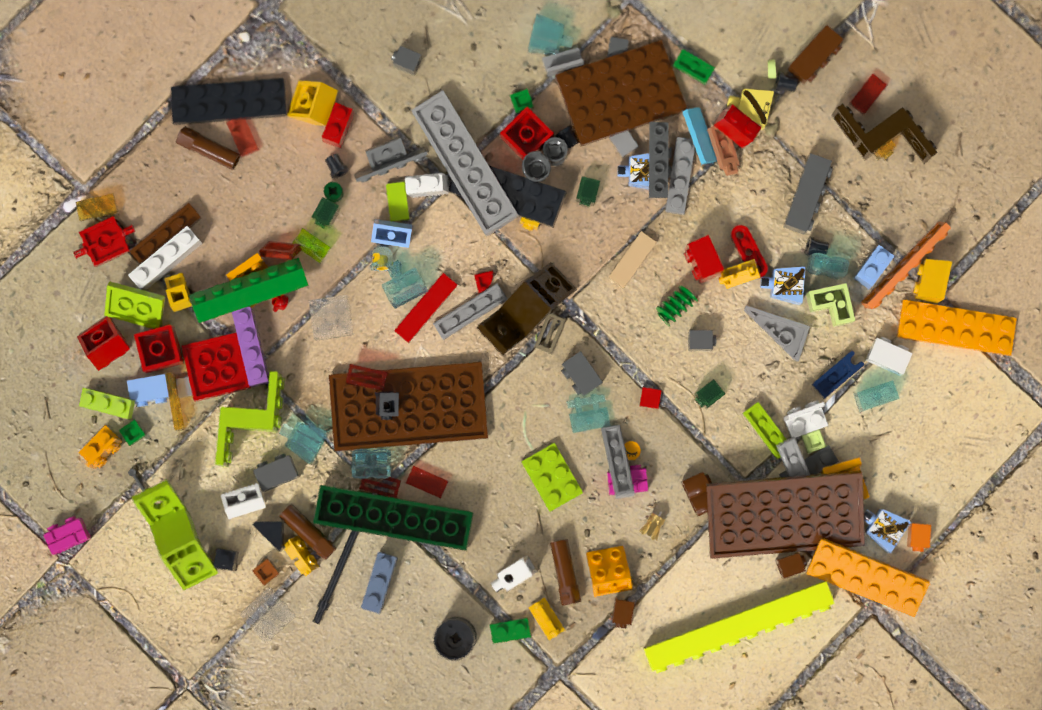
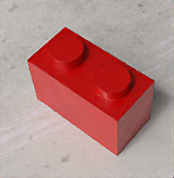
[321,102,355,148]
[714,104,762,148]

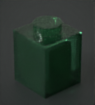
[576,176,600,207]
[312,197,341,229]
[694,379,725,409]

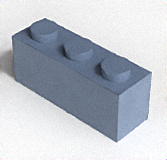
[361,552,398,614]

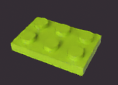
[104,281,165,329]
[521,443,583,512]

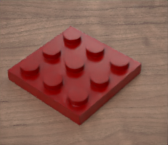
[181,332,251,402]

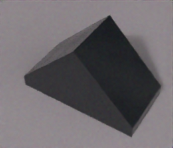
[252,522,284,552]

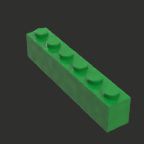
[189,257,309,323]

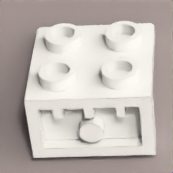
[784,400,828,438]

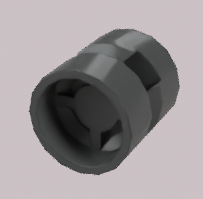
[543,137,568,167]

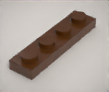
[130,203,202,264]

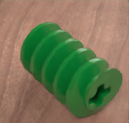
[656,285,698,327]

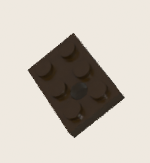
[831,103,938,164]
[476,262,577,355]

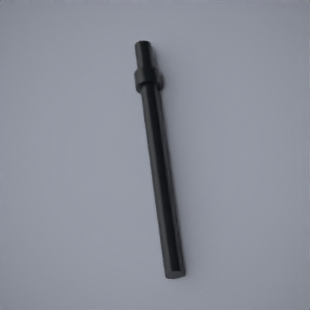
[312,530,359,624]

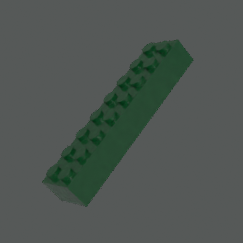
[313,485,474,551]

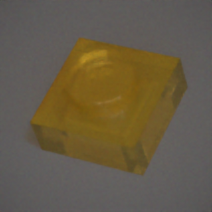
[874,140,896,161]

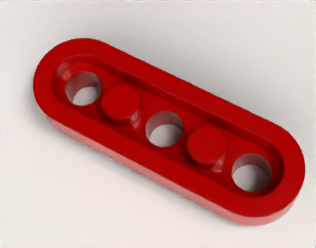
[730,225,768,279]

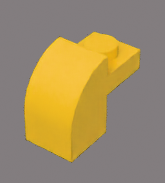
[164,272,192,312]

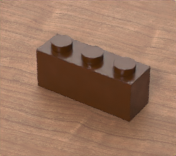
[787,25,844,85]

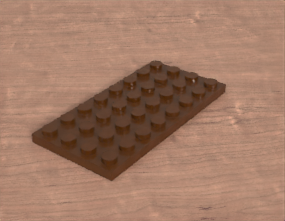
[329,362,488,452]
[706,471,865,559]

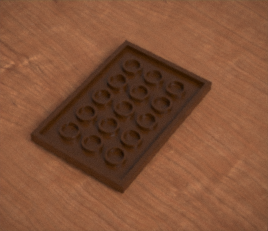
[555,40,687,147]

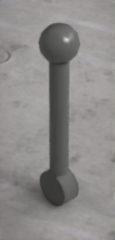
[128,469,146,491]

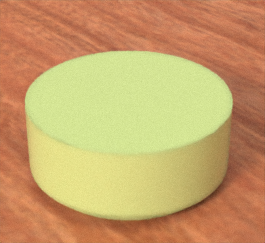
[768,59,776,79]

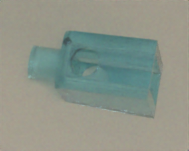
[528,14,574,55]
[279,422,328,465]

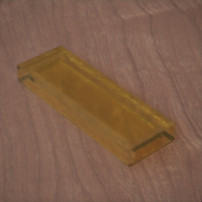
[165,372,185,432]

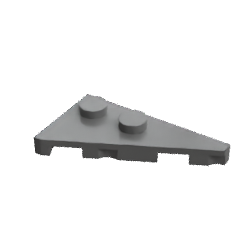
[744,305,810,362]

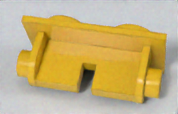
[719,259,761,289]
[284,535,319,576]
[528,597,565,640]

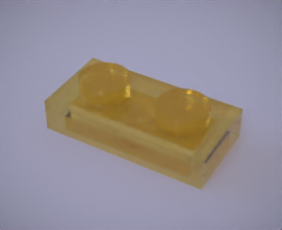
[76,193,118,221]

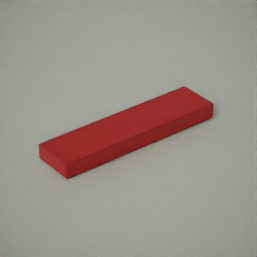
[394,273,458,344]

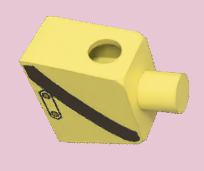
[727,89,774,130]

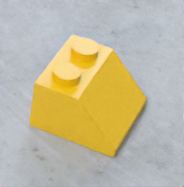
[287,81,338,126]
[913,259,952,304]

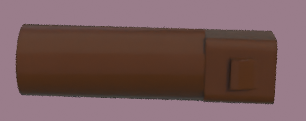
[175,126,240,170]
[279,504,337,560]
[550,539,582,606]

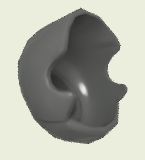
[522,151,551,182]

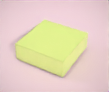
[801,429,826,454]

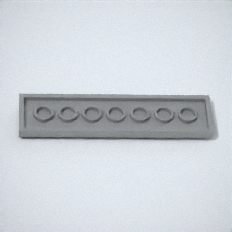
[411,90,519,236]

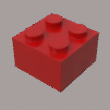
[500,107,554,160]
[683,235,724,284]
[134,324,184,373]

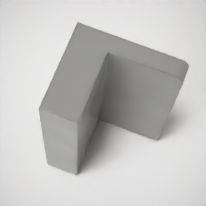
[542,48,584,77]

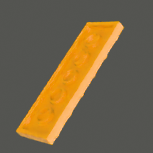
[896,299,1017,356]
[806,537,930,617]

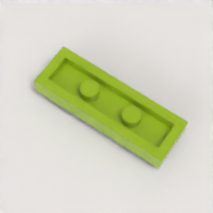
[79,388,136,419]
[742,402,787,460]

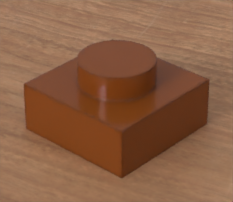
[252,559,280,586]

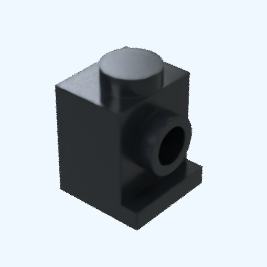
[375,391,399,420]

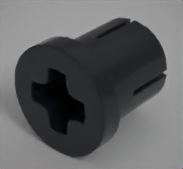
[775,72,798,92]
[555,125,579,150]
[325,154,349,179]
[805,236,829,257]

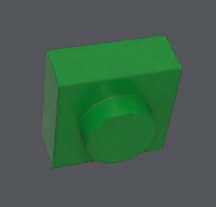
[510,89,534,114]
[119,419,147,446]

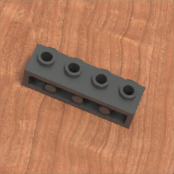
[783,153,833,235]

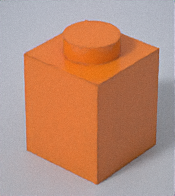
[907,523,931,552]

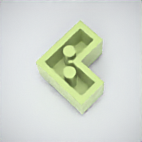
[806,283,855,327]

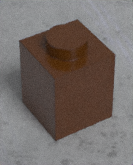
[775,553,807,579]
[611,599,635,629]

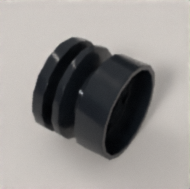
[433,617,477,660]

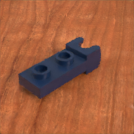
[812,351,864,399]

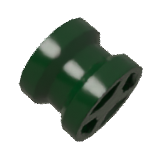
[323,182,344,203]

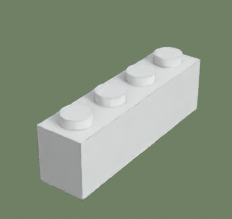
[128,226,203,291]

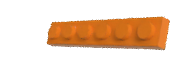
[861,222,951,309]

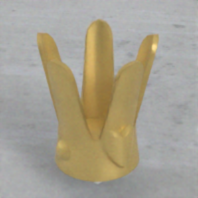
[639,511,665,541]

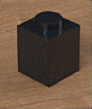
[214,549,239,571]

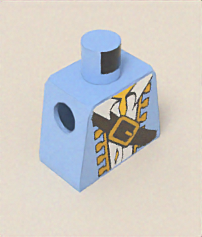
[617,153,649,190]
[760,267,805,305]
[864,509,911,553]

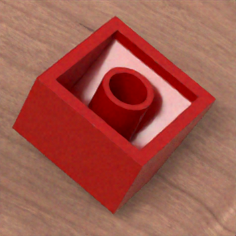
[77,316,130,371]

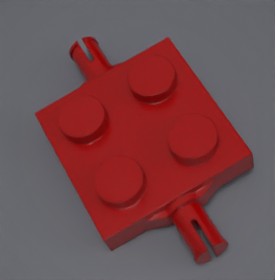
[73,216,136,267]

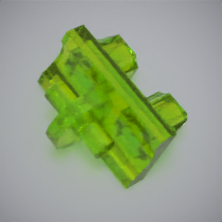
[292,228,331,263]

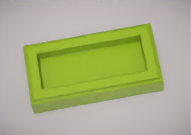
[386,182,410,222]

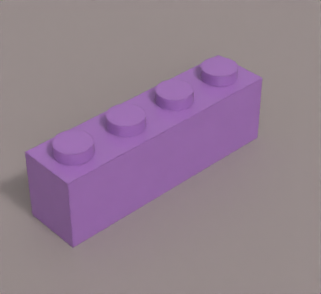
[232,307,269,388]

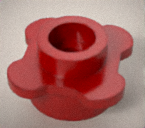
[272,294,288,312]

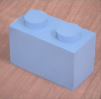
[371,219,412,248]
[853,245,894,289]
[127,374,172,407]

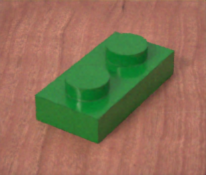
[673,49,715,85]
[490,618,531,644]

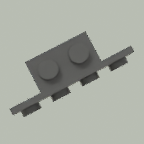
[649,122,672,198]
[354,137,428,183]

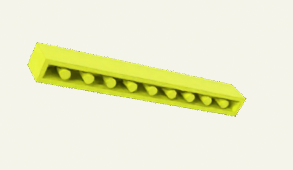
[643,581,835,673]

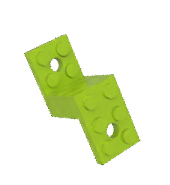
[215,371,285,467]
[132,479,218,590]

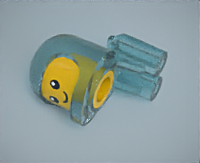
[370,246,402,282]

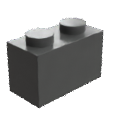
[561,351,603,397]
[253,454,299,492]

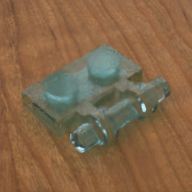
[567,394,611,433]

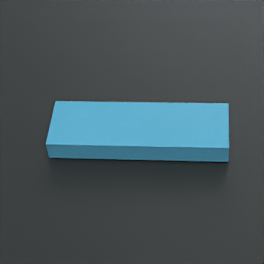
[683,107,717,165]

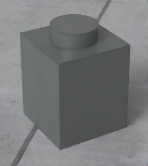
[391,46,422,76]
[688,330,716,351]

